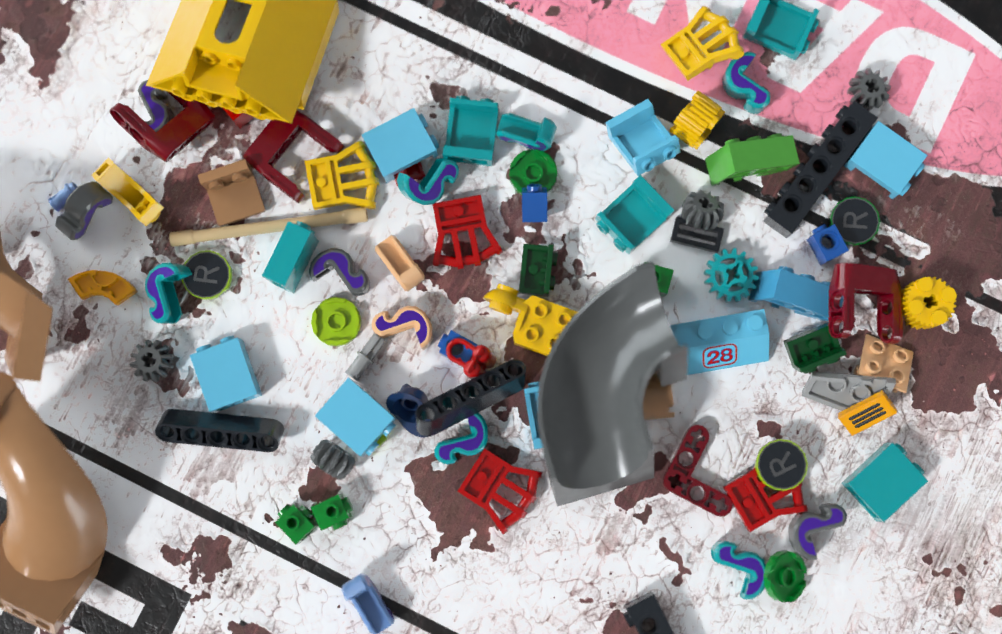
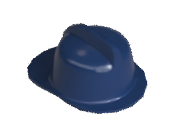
[386,383,430,438]

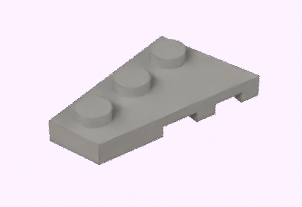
[802,371,896,411]

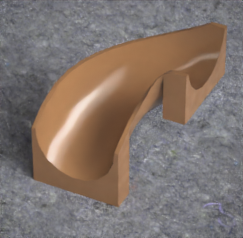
[0,232,53,382]
[0,371,108,634]

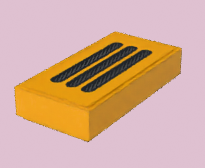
[838,390,897,436]

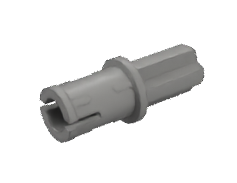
[345,334,385,381]

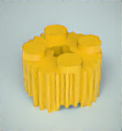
[669,90,725,150]
[902,276,957,330]

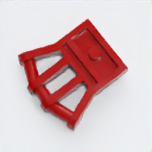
[432,195,503,270]
[457,448,543,535]
[723,466,808,532]

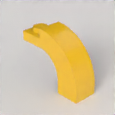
[92,157,164,226]

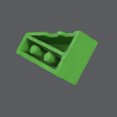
[705,133,800,186]

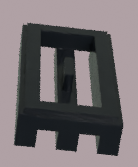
[670,217,724,253]

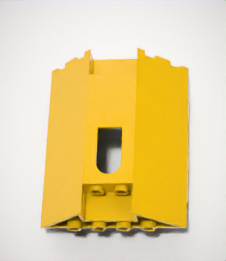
[146,0,339,124]

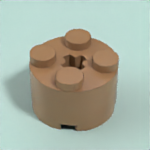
[643,373,675,421]

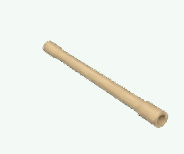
[169,207,368,247]

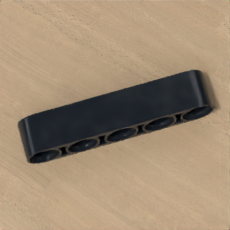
[415,359,526,437]
[155,409,284,452]

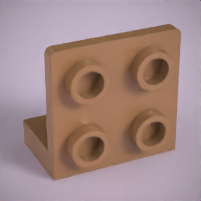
[198,159,266,227]

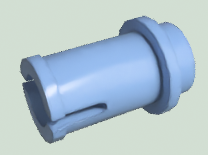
[48,182,78,212]

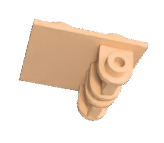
[853,334,914,393]

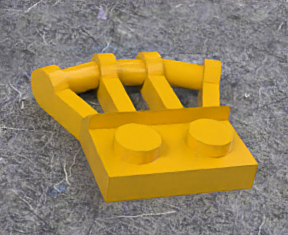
[661,6,744,81]
[305,140,379,210]

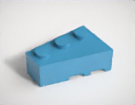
[748,266,843,321]

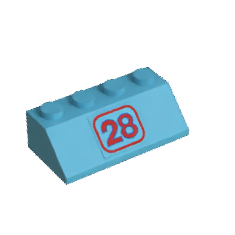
[670,309,769,375]

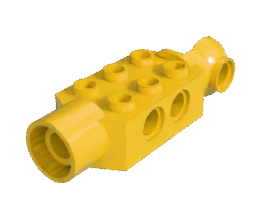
[483,284,577,357]

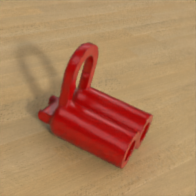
[446,338,496,379]

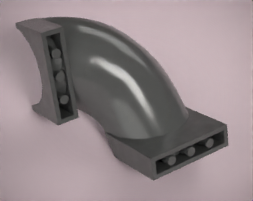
[537,261,688,507]

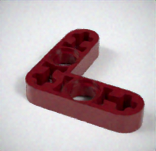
[662,425,732,517]

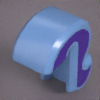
[342,573,394,634]

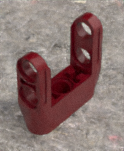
[109,91,216,162]
[243,110,345,204]
[829,263,903,344]

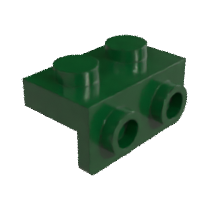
[519,244,558,297]
[783,322,847,374]

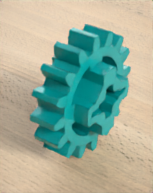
[703,248,759,303]

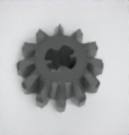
[847,68,891,111]
[681,189,724,232]
[130,340,174,382]
[310,440,356,479]

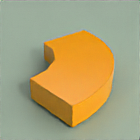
[68,270,138,306]

